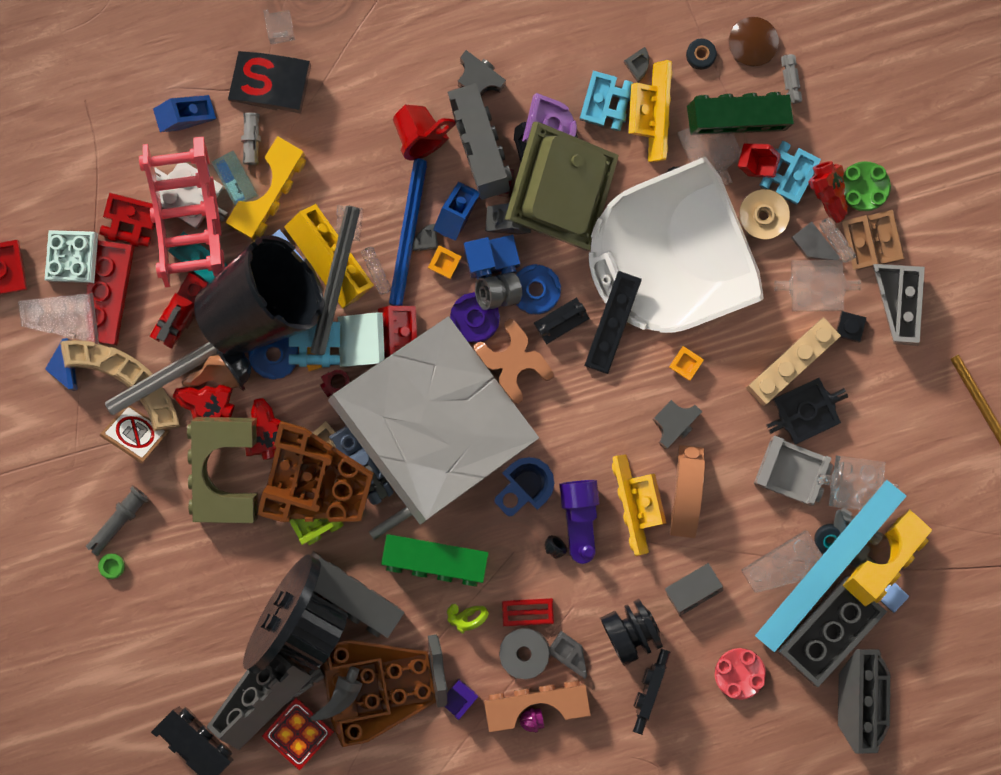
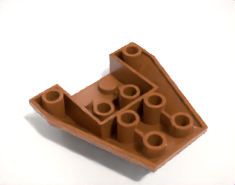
[322,640,436,747]

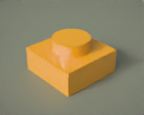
[428,245,462,280]
[668,346,704,381]

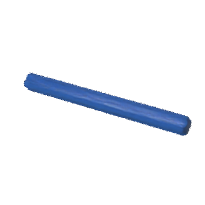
[389,159,427,306]

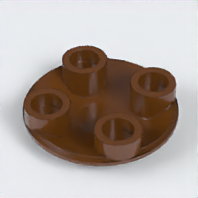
[729,17,779,66]

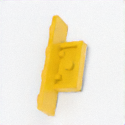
[629,60,672,162]
[612,454,666,556]

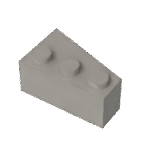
[873,264,925,346]

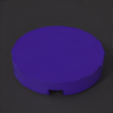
[450,292,500,343]

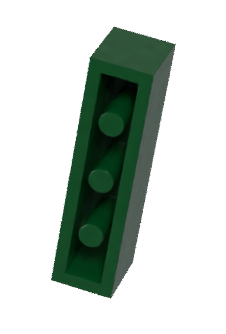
[687,92,794,135]

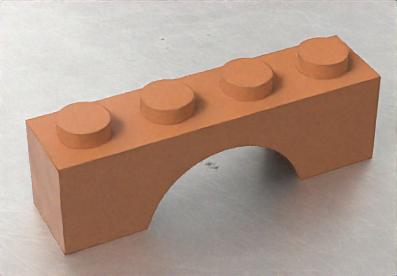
[484,680,591,732]

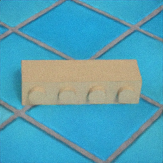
[746,317,841,406]

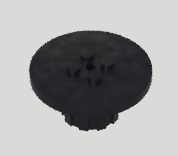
[243,554,348,674]

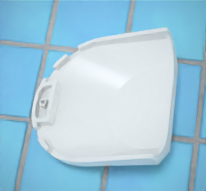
[589,156,764,333]

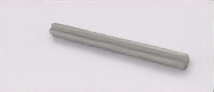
[105,342,221,415]

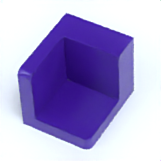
[444,679,478,720]

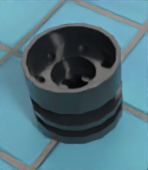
[600,599,663,666]

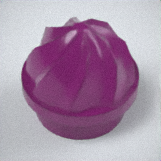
[519,707,544,733]

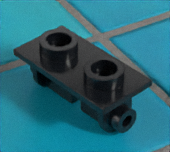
[534,297,590,345]

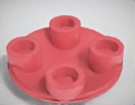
[715,648,766,700]

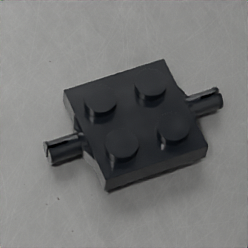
[766,377,848,445]
[633,648,671,735]

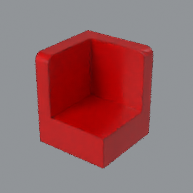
[738,143,781,178]

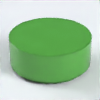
[98,554,125,579]

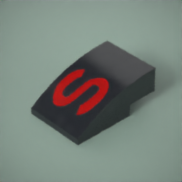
[228,51,311,114]

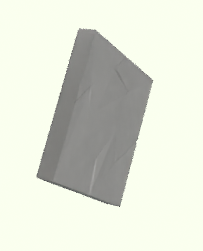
[328,316,539,525]

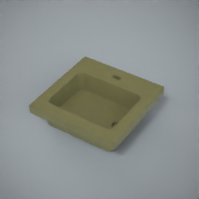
[505,122,619,251]

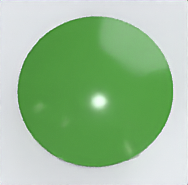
[843,161,891,211]

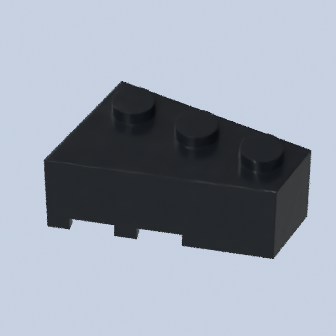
[151,706,234,775]

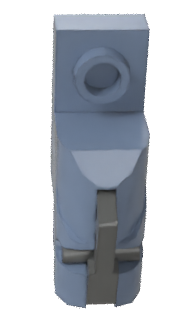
[329,426,394,505]

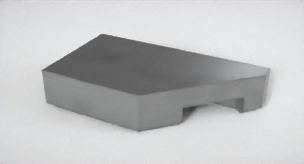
[791,222,840,261]
[550,631,587,679]

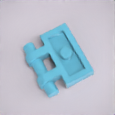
[579,71,634,131]
[759,141,821,205]
[289,322,341,367]

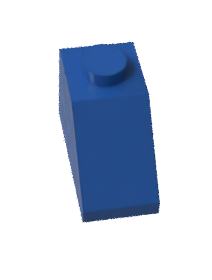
[153,95,216,132]
[433,181,480,241]

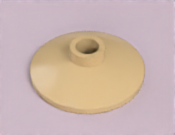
[739,189,790,240]

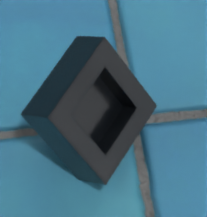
[836,311,867,343]

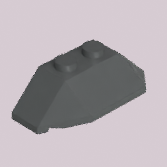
[838,649,891,754]

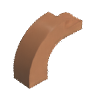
[670,445,705,538]

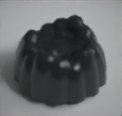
[544,535,567,559]

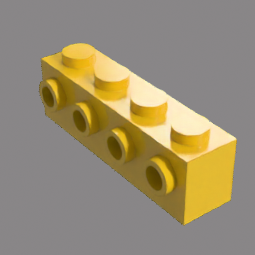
[284,204,374,309]

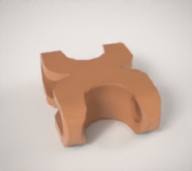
[473,318,554,405]

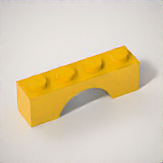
[225,136,306,241]
[843,509,932,607]

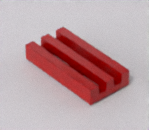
[502,598,554,627]

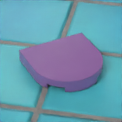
[522,93,577,143]

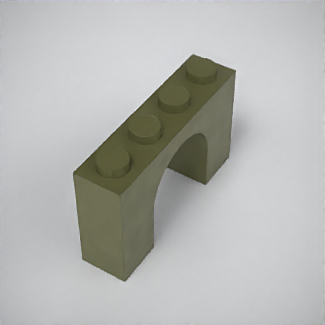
[187,417,258,523]

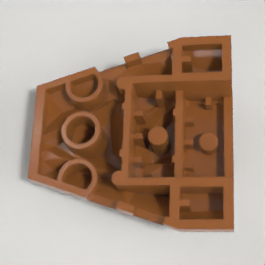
[257,421,374,522]

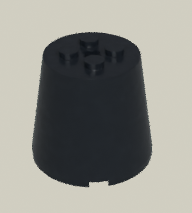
[194,235,324,356]

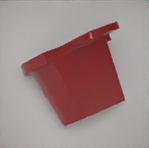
[393,104,456,161]

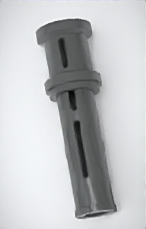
[86,485,150,556]

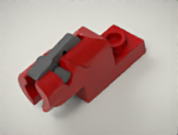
[149,272,208,349]

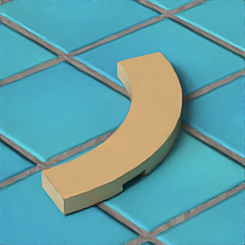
[60,340,180,431]

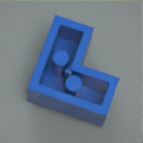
[464,235,520,280]

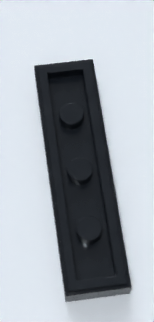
[584,270,642,374]

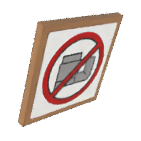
[100,406,169,463]

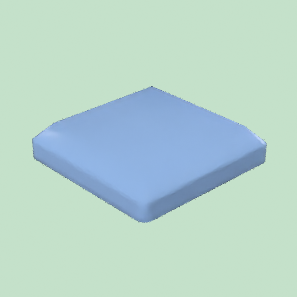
[881,583,909,612]

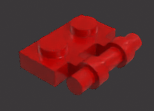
[99,193,155,247]

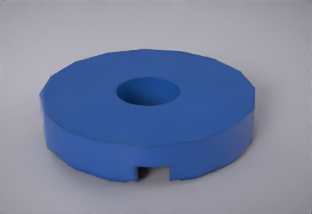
[516,264,561,315]
[248,337,299,380]

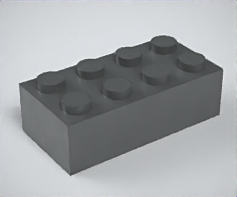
[777,576,887,687]

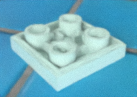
[45,230,98,283]
[338,312,385,367]

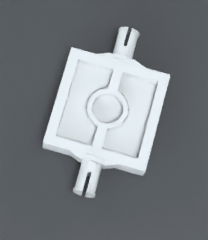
[154,163,228,229]

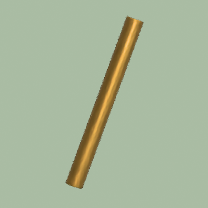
[950,354,1001,446]

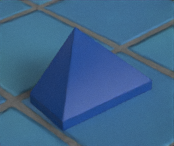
[45,338,78,391]

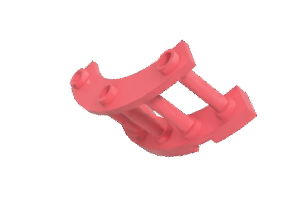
[139,136,225,288]

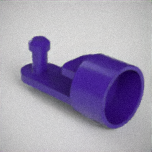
[559,480,599,564]

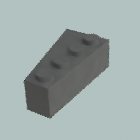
[448,83,513,200]
[311,551,405,638]
[207,651,312,750]

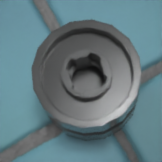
[475,272,522,310]

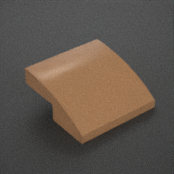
[842,210,905,270]

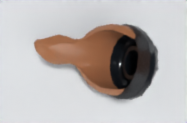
[182,351,251,391]

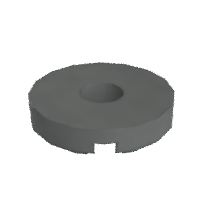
[499,628,551,680]

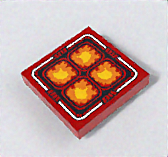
[262,697,335,770]

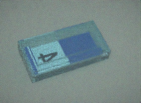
[211,151,258,206]

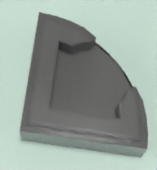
[624,47,649,83]
[413,223,438,251]

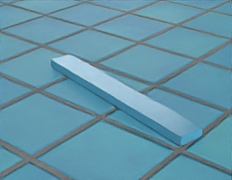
[755,480,906,652]

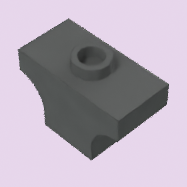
[458,50,506,96]
[485,203,531,235]
[652,400,702,449]

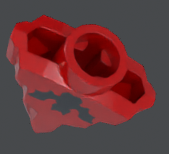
[808,161,848,223]
[172,385,235,419]
[245,398,281,460]

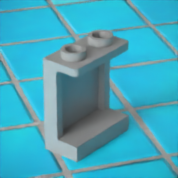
[754,435,833,506]

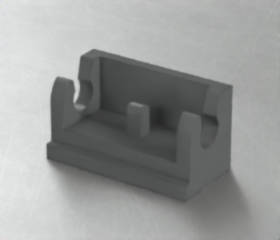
[665,563,723,616]

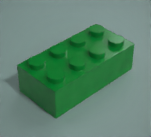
[381,534,489,587]

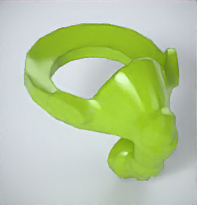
[447,604,489,634]

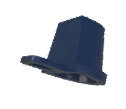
[494,457,555,517]

